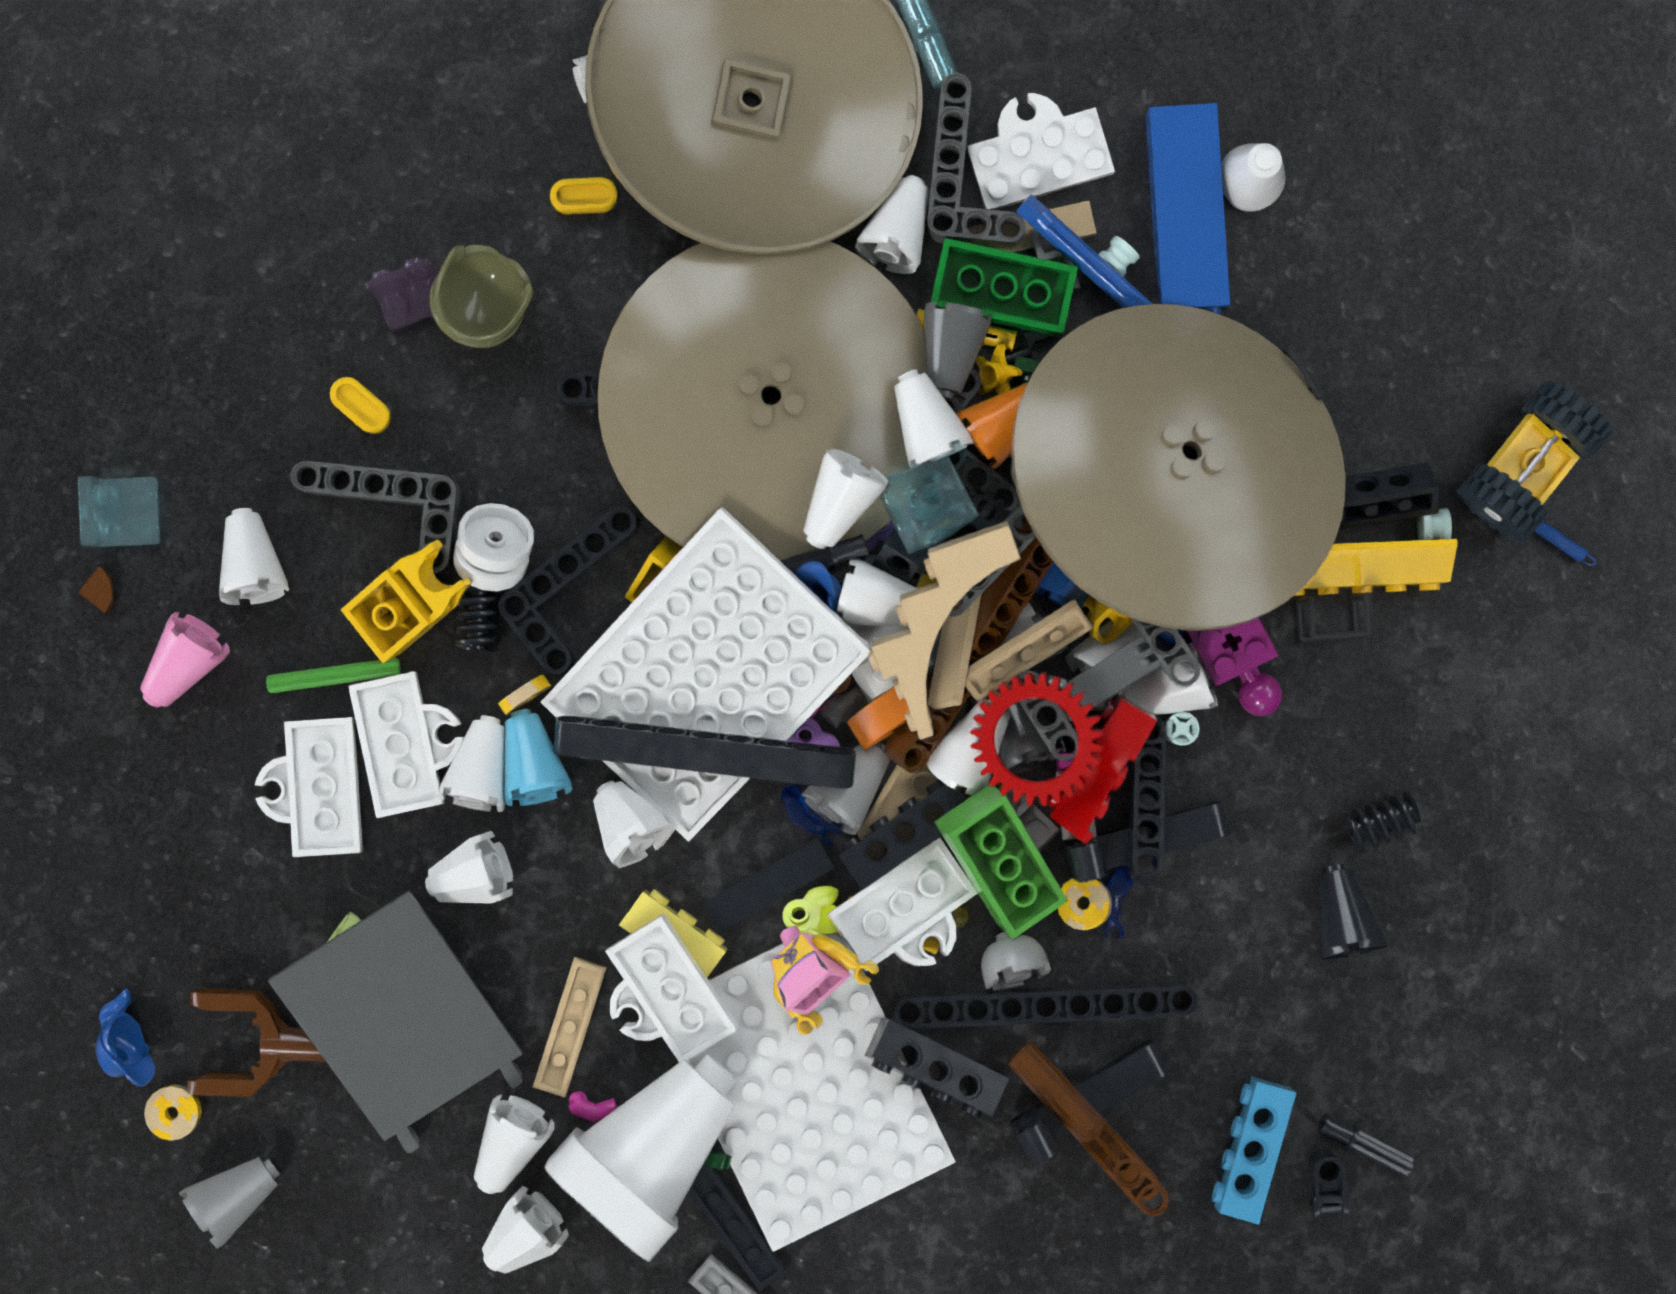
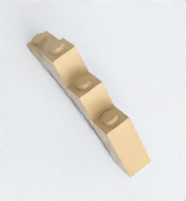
[868,521,1020,740]

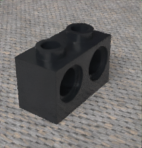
[872,521,933,586]

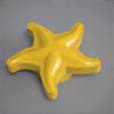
[975,344,1022,395]

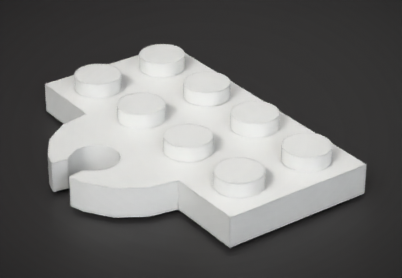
[966,93,1115,210]
[348,671,464,818]
[255,717,363,857]
[827,838,978,971]
[605,913,739,1062]

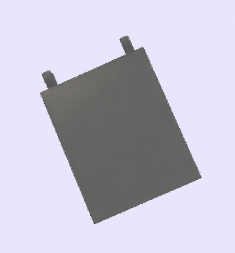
[268,890,523,1153]

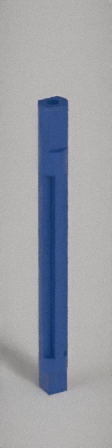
[1016,194,1152,308]

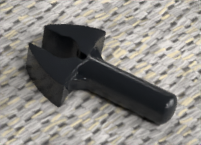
[990,332,1052,365]

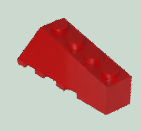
[1047,695,1157,845]

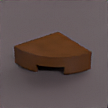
[78,566,114,614]

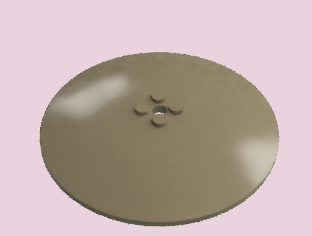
[585,0,923,254]
[598,242,929,560]
[1011,304,1345,630]

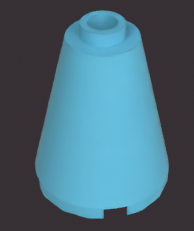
[504,709,573,806]

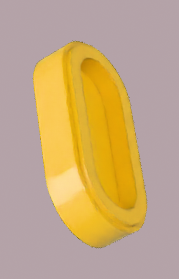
[550,177,618,214]
[330,377,391,434]

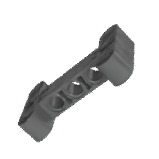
[1018,618,1200,762]

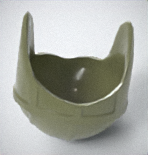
[429,245,533,348]

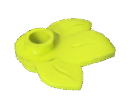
[782,886,839,935]

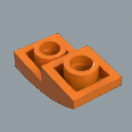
[847,687,909,751]

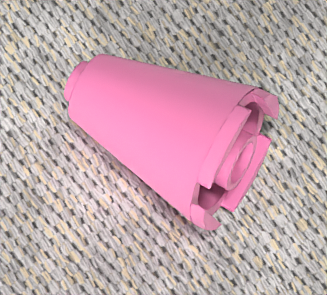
[140,612,230,707]

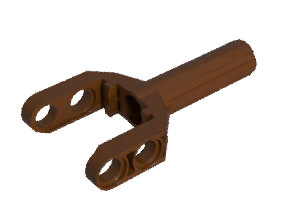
[187,989,326,1097]
[1007,1041,1169,1216]

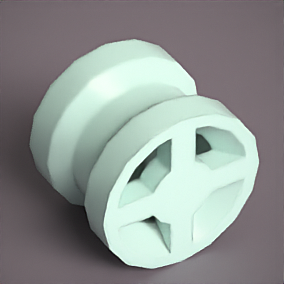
[1098,236,1140,276]
[1416,508,1452,540]
[1164,712,1200,746]

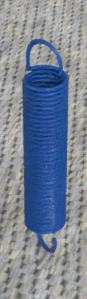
[1535,520,1596,566]

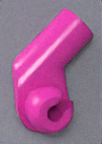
[569,1091,618,1122]

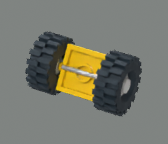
[1457,381,1613,543]

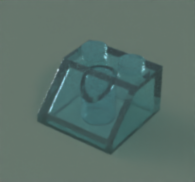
[880,456,978,554]

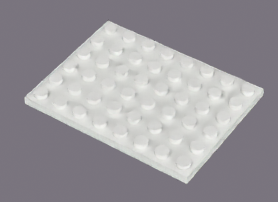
[540,507,873,842]
[688,932,956,1252]

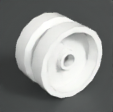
[453,503,534,591]

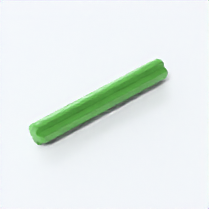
[266,658,401,693]

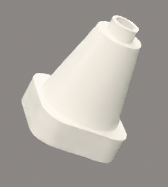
[545,1054,738,1261]

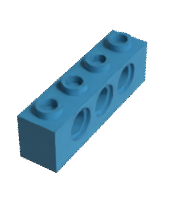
[1212,1076,1296,1225]

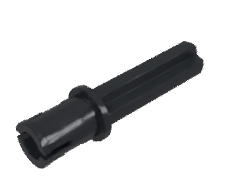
[779,534,869,575]
[1317,1113,1415,1176]

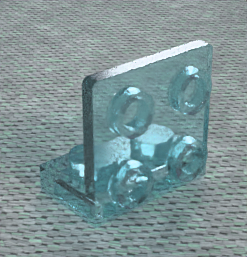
[78,476,160,548]

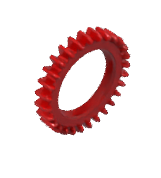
[970,672,1104,806]

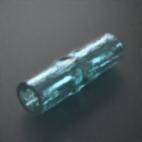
[896,0,958,89]

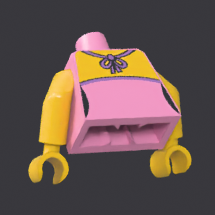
[771,926,879,1035]

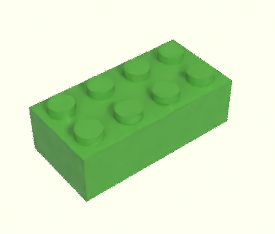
[935,784,1068,940]

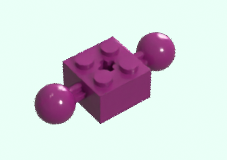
[1187,617,1282,716]

